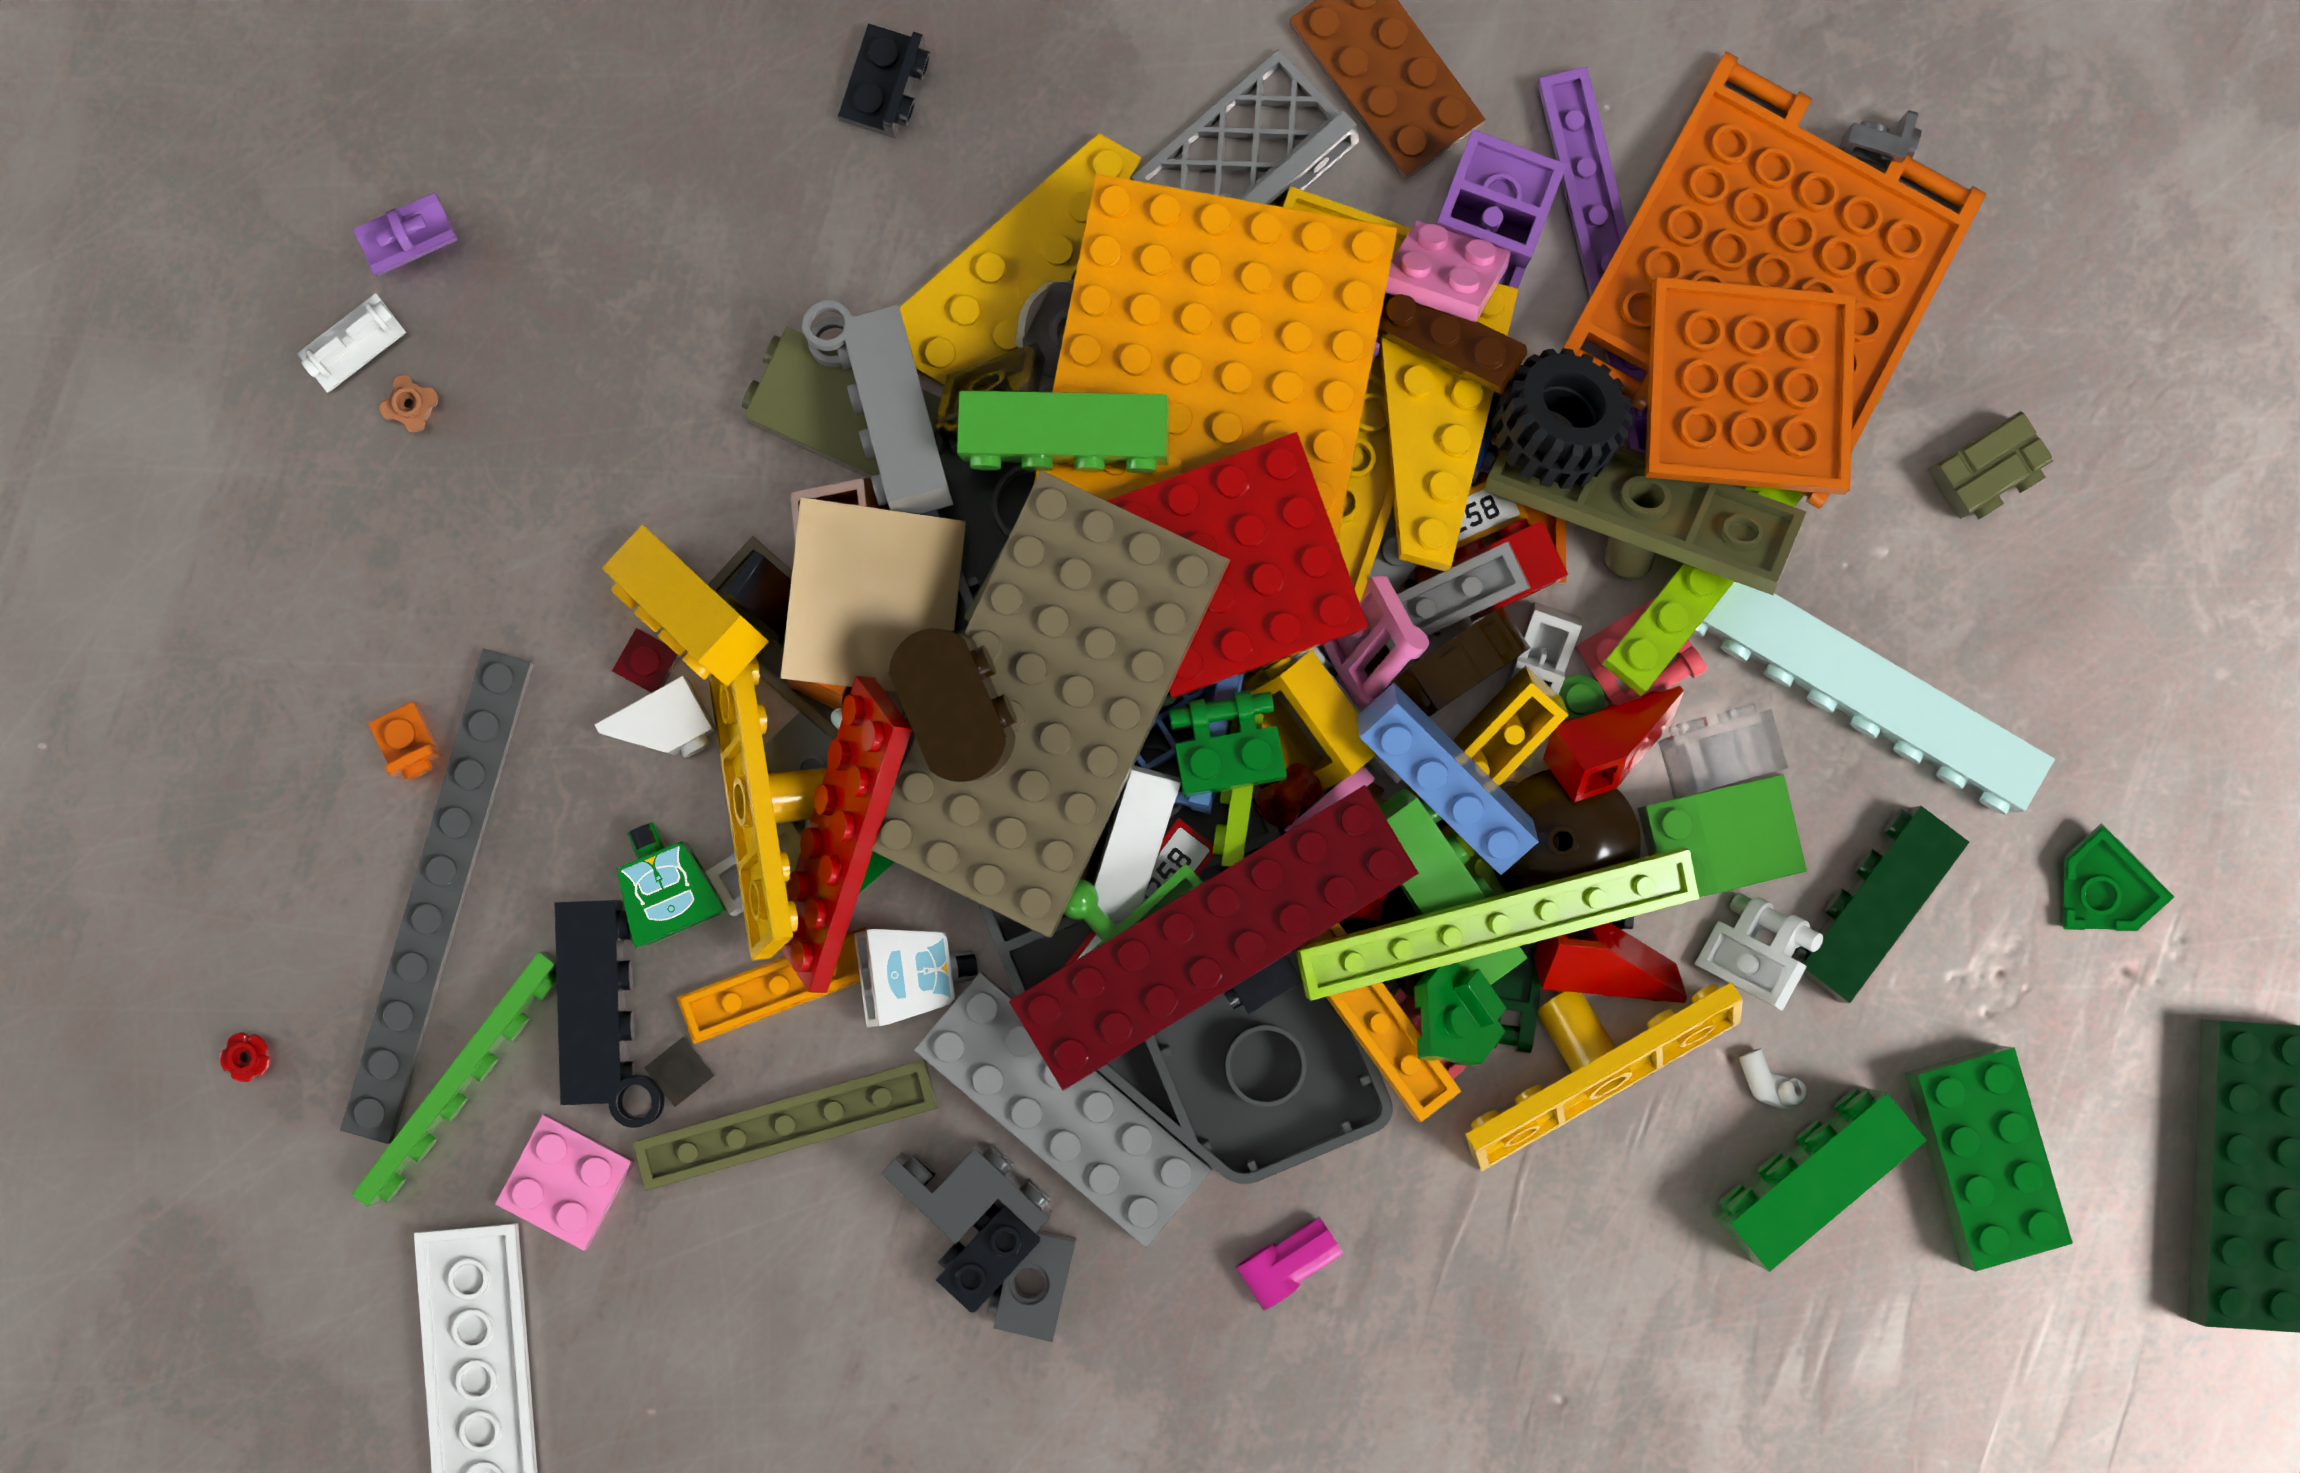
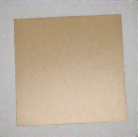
[781,497,966,692]

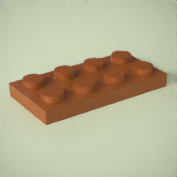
[1289,0,1486,181]

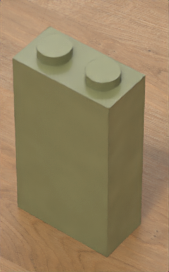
[742,326,952,478]

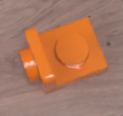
[368,701,443,781]

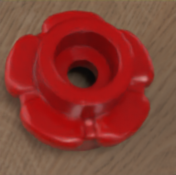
[220,1032,270,1082]

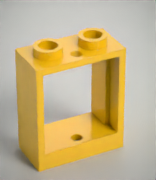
[1236,650,1377,803]

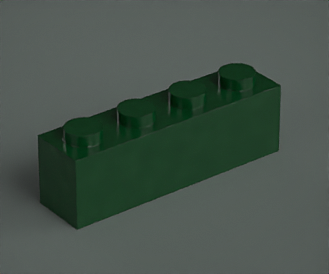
[1794,806,1970,1003]

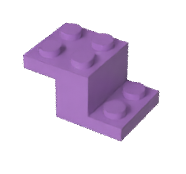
[1436,129,1567,289]

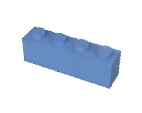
[1356,683,1539,875]

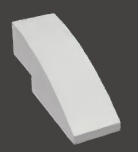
[1504,601,1582,768]

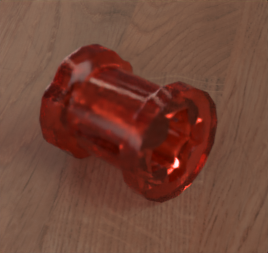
[1257,763,1322,827]

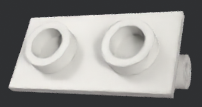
[297,293,407,393]

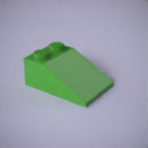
[1637,774,1807,897]

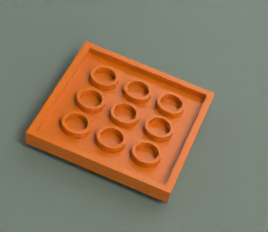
[1645,277,1856,495]

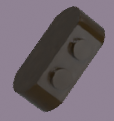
[888,628,1017,782]

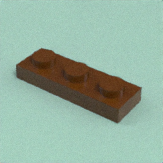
[1378,293,1527,395]

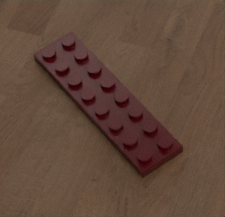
[1009,785,1419,1091]

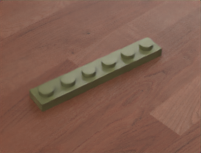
[632,1059,939,1191]

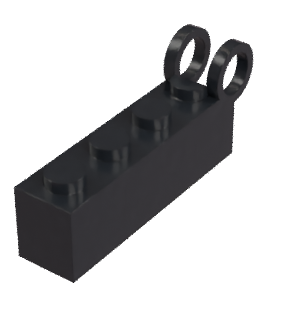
[554,900,666,1128]

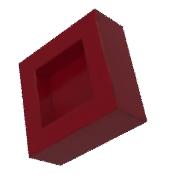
[612,628,680,693]

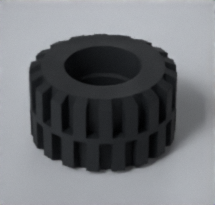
[1491,348,1633,489]

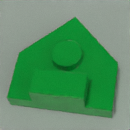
[2062,823,2174,931]
[1414,963,1506,1066]

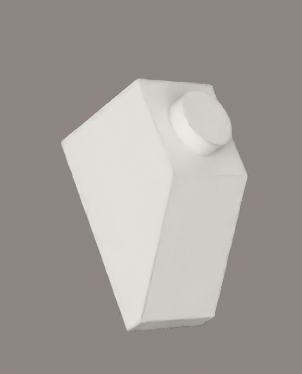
[595,676,716,758]

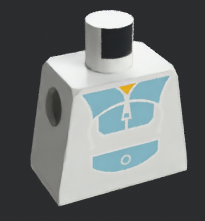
[854,929,977,1028]

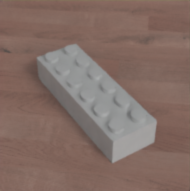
[914,972,1212,1248]

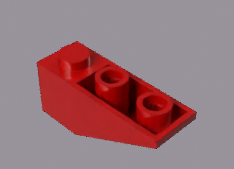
[1543,686,1684,803]
[1533,923,1687,1003]

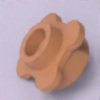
[379,374,439,433]

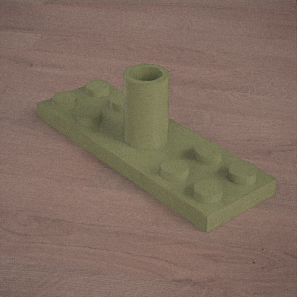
[1484,446,1806,595]

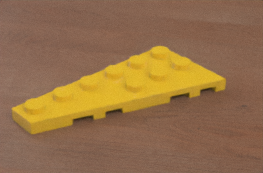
[899,133,1142,395]

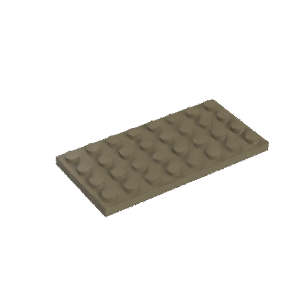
[871,470,1231,938]

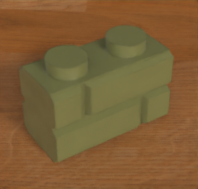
[1929,411,2053,520]

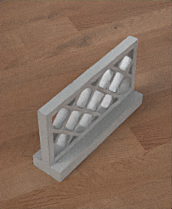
[1131,49,1359,207]

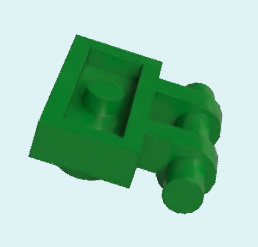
[1168,690,1287,798]

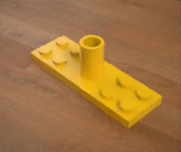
[708,656,827,961]
[1465,982,1742,1172]

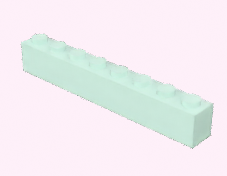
[1694,582,2055,815]

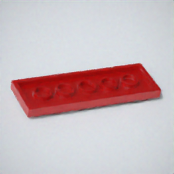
[781,676,912,993]

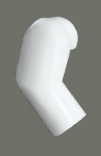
[1738,1048,1807,1110]

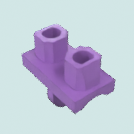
[353,192,458,277]

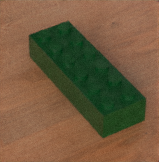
[2187,1019,2300,1333]

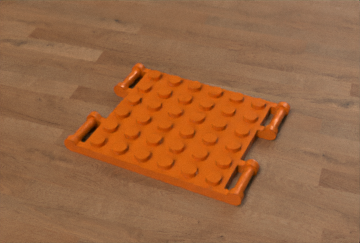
[1560,51,1986,509]

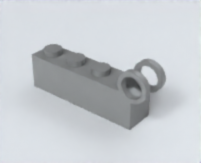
[802,300,953,514]

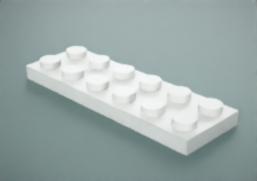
[414,1223,537,1473]

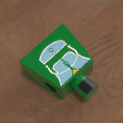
[617,822,728,948]

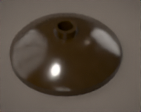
[1493,769,1641,893]

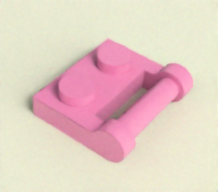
[1323,576,1429,710]

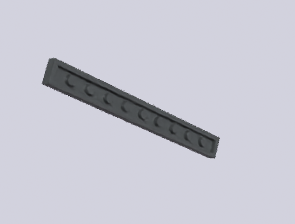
[340,648,534,1144]

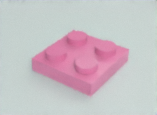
[1386,220,1511,322]
[495,1114,634,1251]

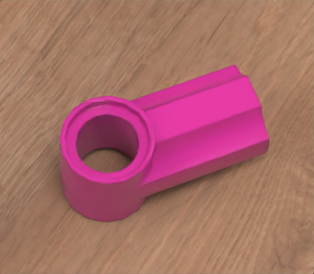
[1236,1216,1344,1310]

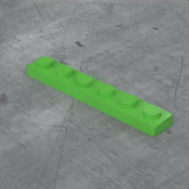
[351,952,557,1207]

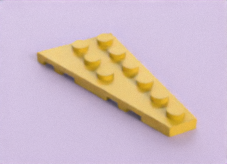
[1379,255,1519,572]

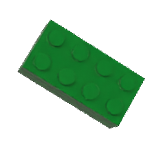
[1904,1046,2073,1272]
[1714,1088,1927,1272]

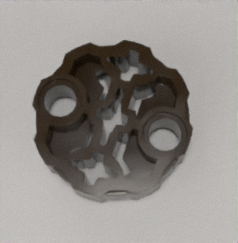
[1383,606,1530,717]

